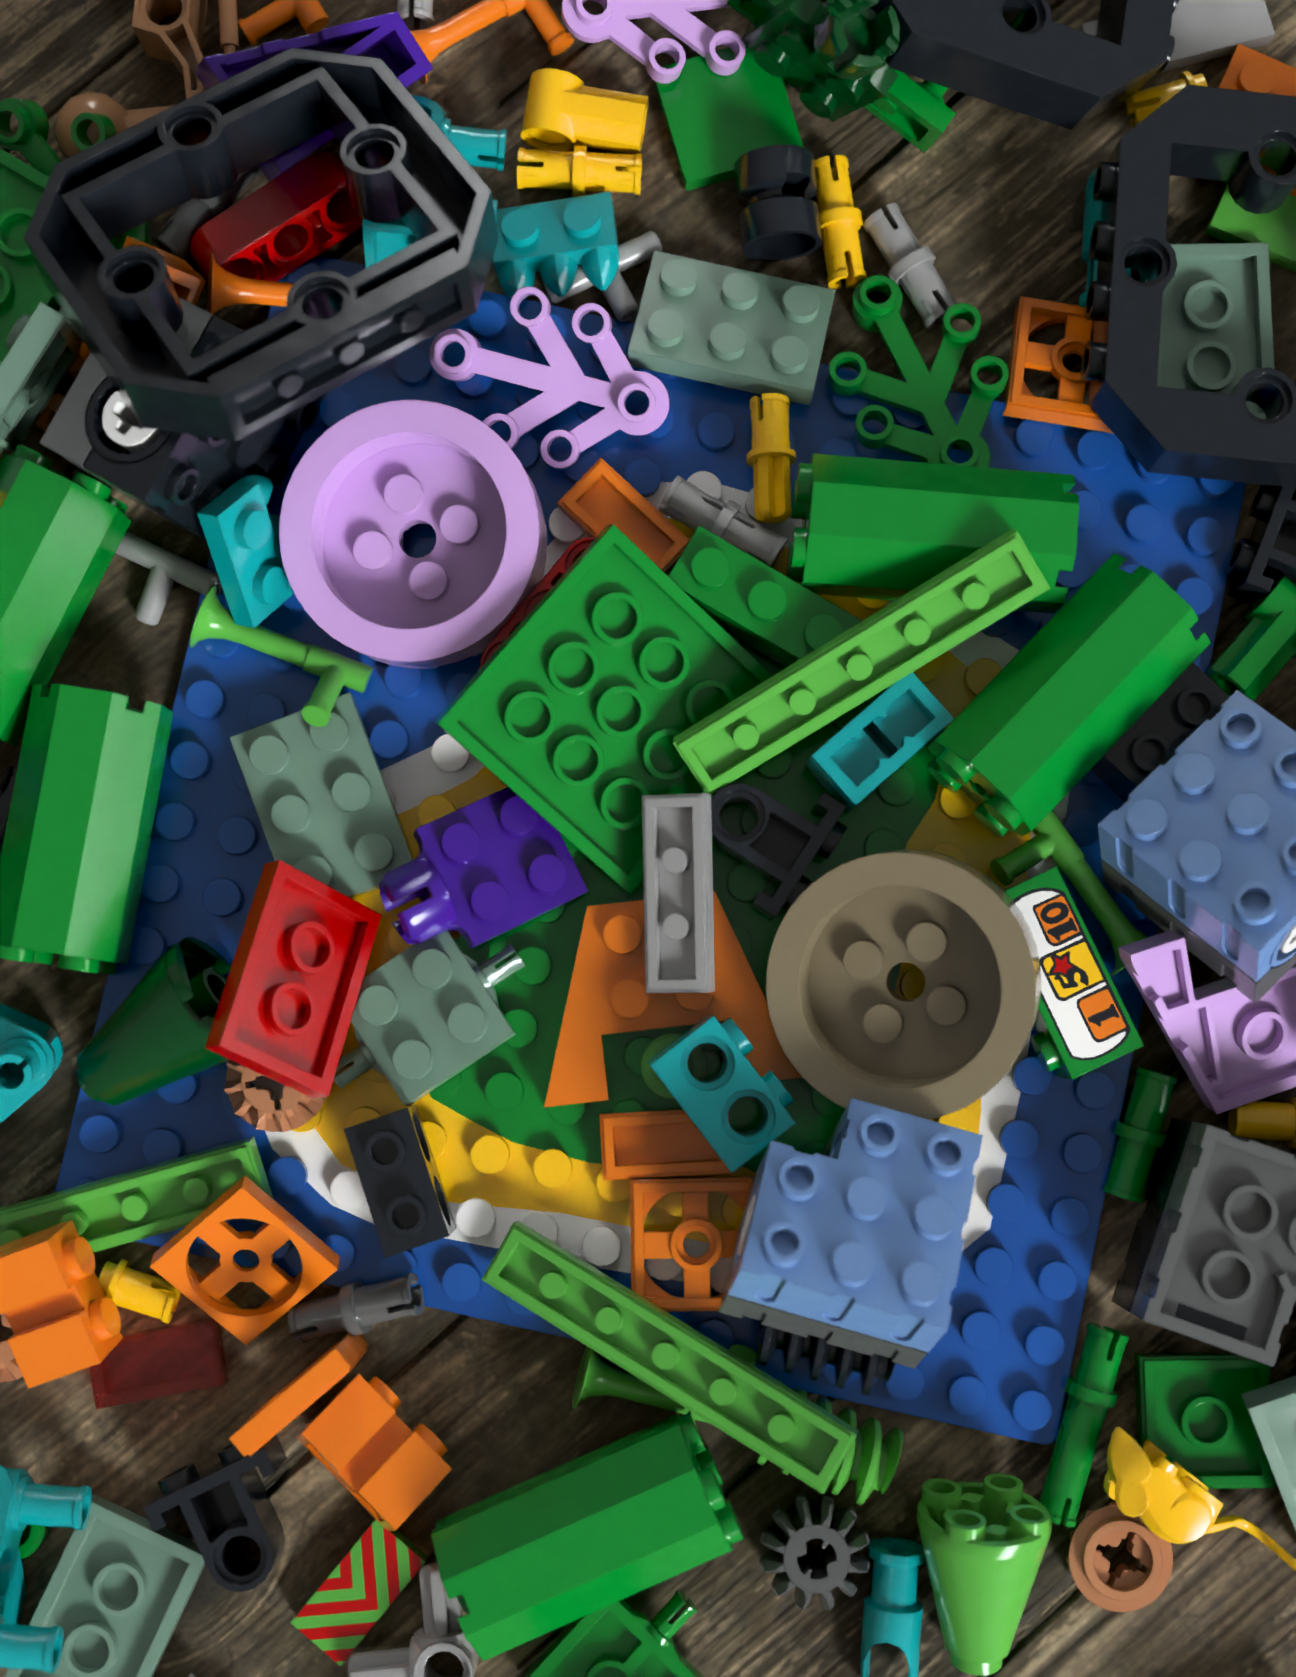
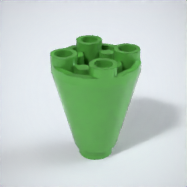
[917,1473,1052,1676]

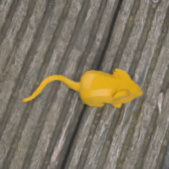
[1103,1427,1296,1571]

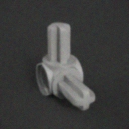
[347,1562,479,1677]

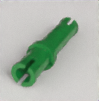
[1039,1322,1130,1527]

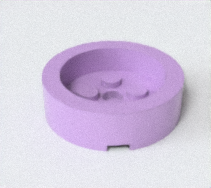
[279,400,547,669]

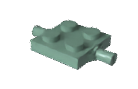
[0,302,81,455]
[334,930,526,1106]

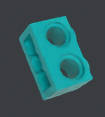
[805,672,954,813]
[647,1014,795,1173]

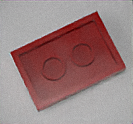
[205,860,382,1098]

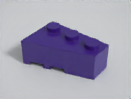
[194,11,433,182]

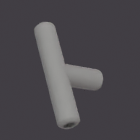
[544,231,662,322]
[115,531,223,626]

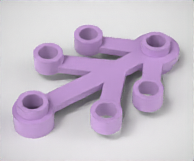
[561,0,746,84]
[430,287,670,468]

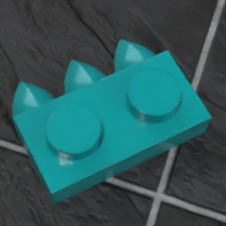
[493,192,620,303]
[197,474,293,628]

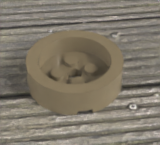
[766,849,1041,1120]

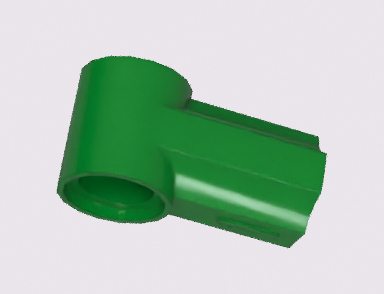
[1205,574,1296,702]

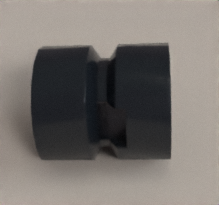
[734,144,822,262]

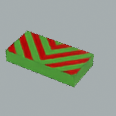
[291,1518,428,1666]

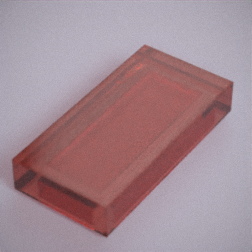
[89,1318,229,1409]

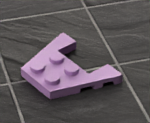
[1118,930,1296,1114]

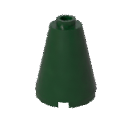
[77,937,231,1106]

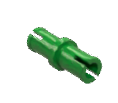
[1103,1067,1178,1203]

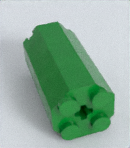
[0,444,131,746]
[786,453,1079,614]
[927,553,1211,838]
[0,684,174,975]
[431,1412,744,1661]

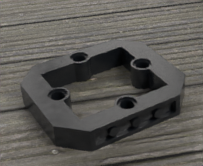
[870,0,1179,130]
[24,48,499,441]
[1081,85,1296,488]

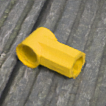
[520,68,648,155]

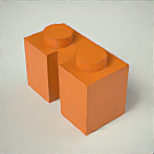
[0,1219,123,1389]
[296,1374,452,1531]

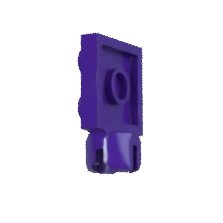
[379,787,589,949]

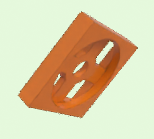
[1003,296,1113,433]
[150,1175,340,1346]
[630,1176,754,1312]
[229,1332,369,1457]

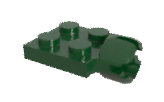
[741,0,900,122]

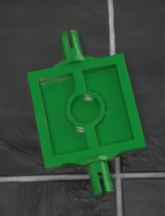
[523,1590,703,1677]

